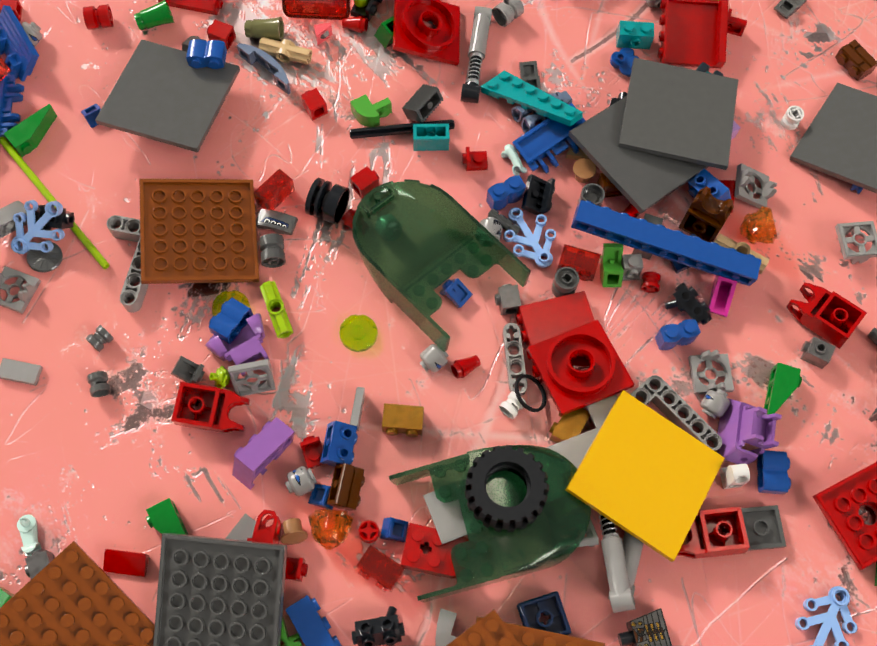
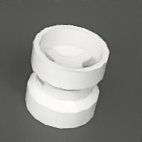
[781,106,804,130]
[499,391,526,419]

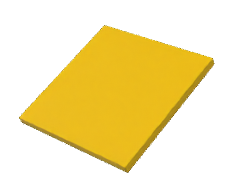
[565,390,725,562]

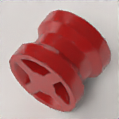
[641,272,661,293]
[358,520,380,544]

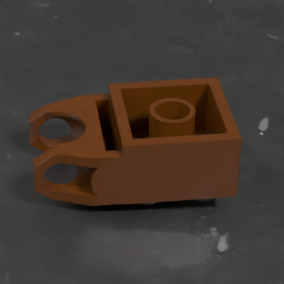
[678,186,734,242]

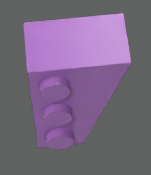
[232,417,295,490]

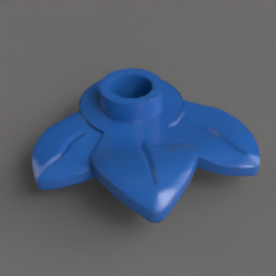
[610,48,639,77]

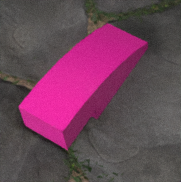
[708,275,737,317]

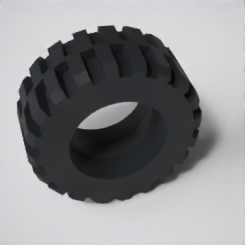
[465,445,549,533]

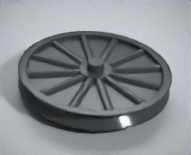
[27,242,63,272]

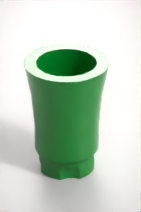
[134,0,175,30]

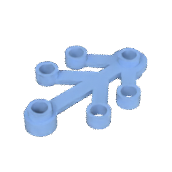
[11,200,65,254]
[504,207,556,268]
[795,586,857,646]

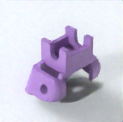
[205,313,269,376]
[717,398,782,464]

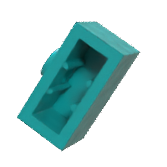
[616,21,654,50]
[413,124,450,151]

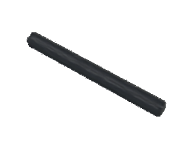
[350,120,455,139]

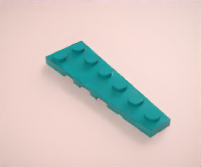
[480,70,583,126]

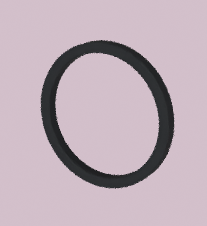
[514,374,546,412]

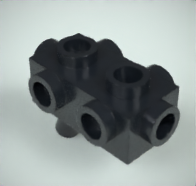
[32,205,75,238]
[665,283,712,325]
[352,606,405,646]

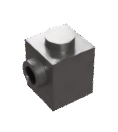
[495,284,521,315]
[800,337,836,369]
[25,549,54,579]

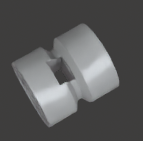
[492,0,524,27]

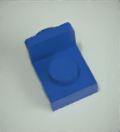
[439,278,473,308]

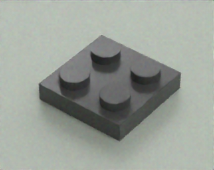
[741,505,786,551]

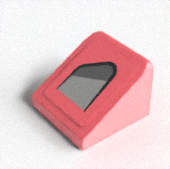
[314,23,333,45]

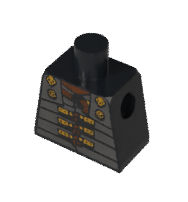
[618,609,672,646]

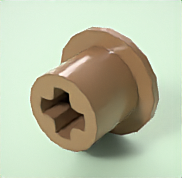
[573,158,596,183]
[281,518,308,545]

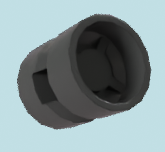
[577,183,605,206]
[260,233,286,268]
[551,267,579,297]

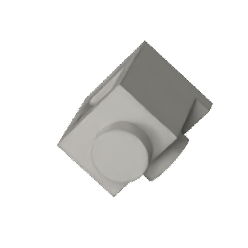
[621,254,643,281]

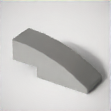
[435,608,457,646]

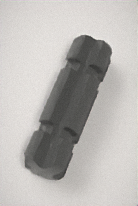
[488,209,521,235]

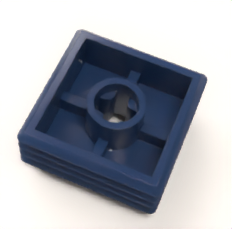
[517,591,571,635]

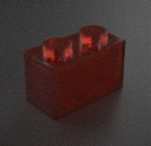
[253,168,295,210]
[557,244,601,281]
[356,544,405,592]

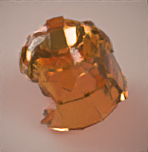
[740,206,778,244]
[308,509,353,550]

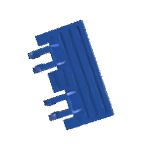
[0,5,39,81]
[0,74,24,137]
[512,102,586,174]

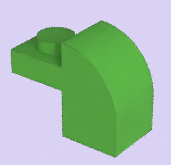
[350,94,392,127]
[600,243,624,287]

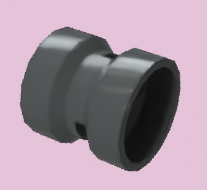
[85,325,114,352]
[87,371,111,397]

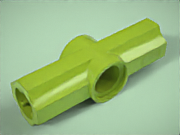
[259,281,294,339]

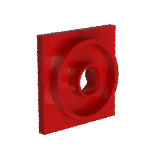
[392,0,460,66]
[527,320,634,416]
[812,462,877,570]

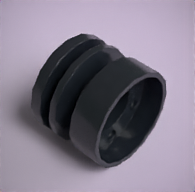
[305,177,350,224]

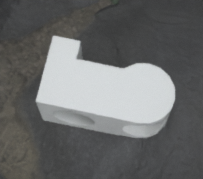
[719,464,750,489]

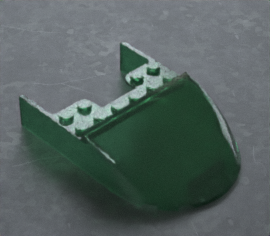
[352,179,531,352]
[389,445,591,602]

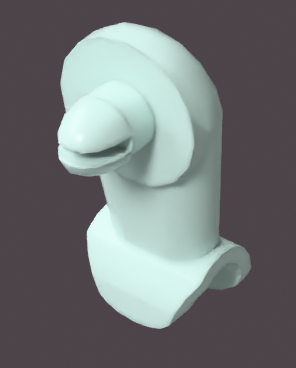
[501,144,528,176]
[17,514,42,557]

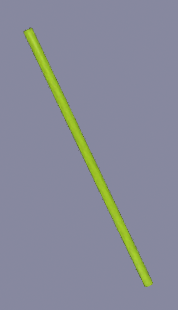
[0,137,110,269]

